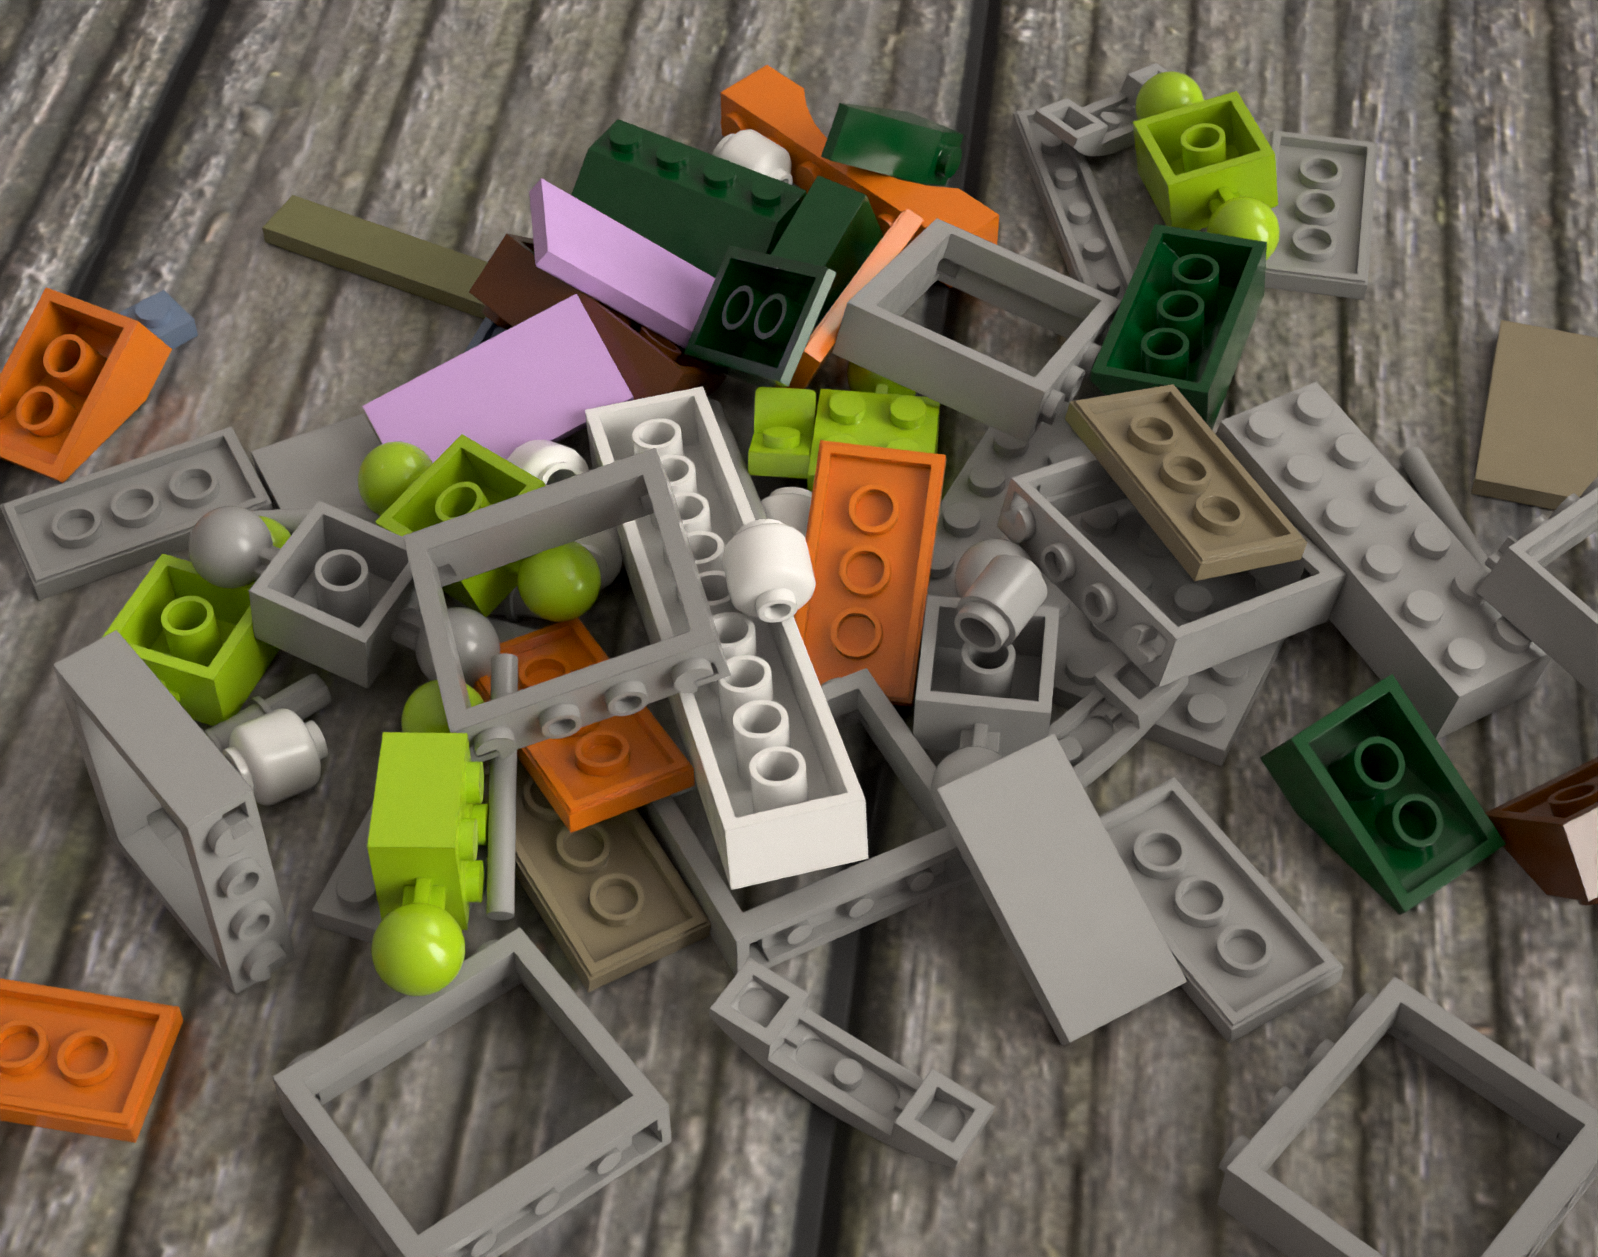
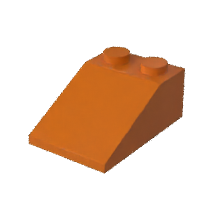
[0,287,172,483]

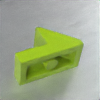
[748,386,817,479]

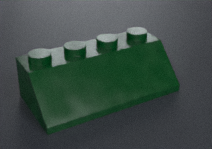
[571,119,806,278]
[1091,224,1267,430]

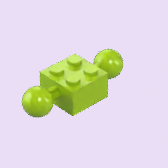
[1133,71,1280,261]
[807,361,940,492]
[357,434,601,622]
[102,516,291,726]
[367,679,488,996]

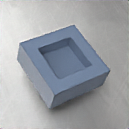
[118,290,198,349]

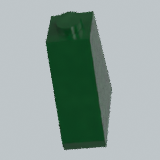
[771,175,884,334]

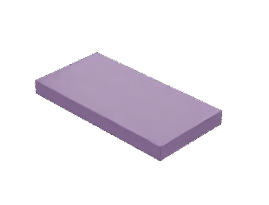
[529,178,715,349]
[362,294,634,463]

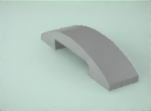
[1033,63,1168,156]
[1048,652,1189,788]
[709,958,995,1168]

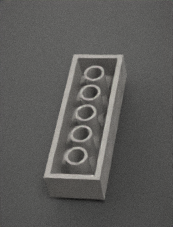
[1216,381,1551,740]

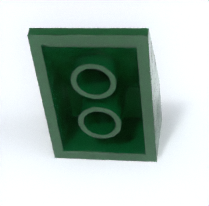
[683,245,837,387]
[1260,674,1506,915]

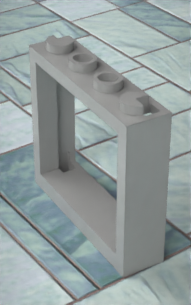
[832,218,1122,443]
[403,448,731,762]
[997,452,1347,688]
[1476,477,1598,698]
[53,630,296,994]
[636,668,974,976]
[273,927,672,1257]
[1217,976,1598,1257]

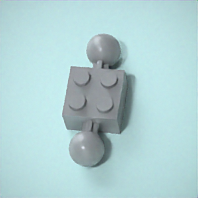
[189,500,500,689]
[913,538,1060,819]

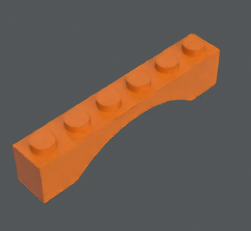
[720,65,999,288]

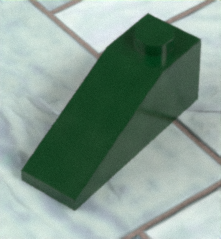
[821,103,964,186]

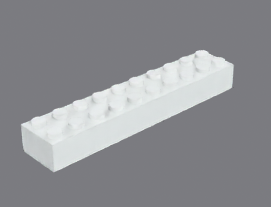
[585,386,869,890]

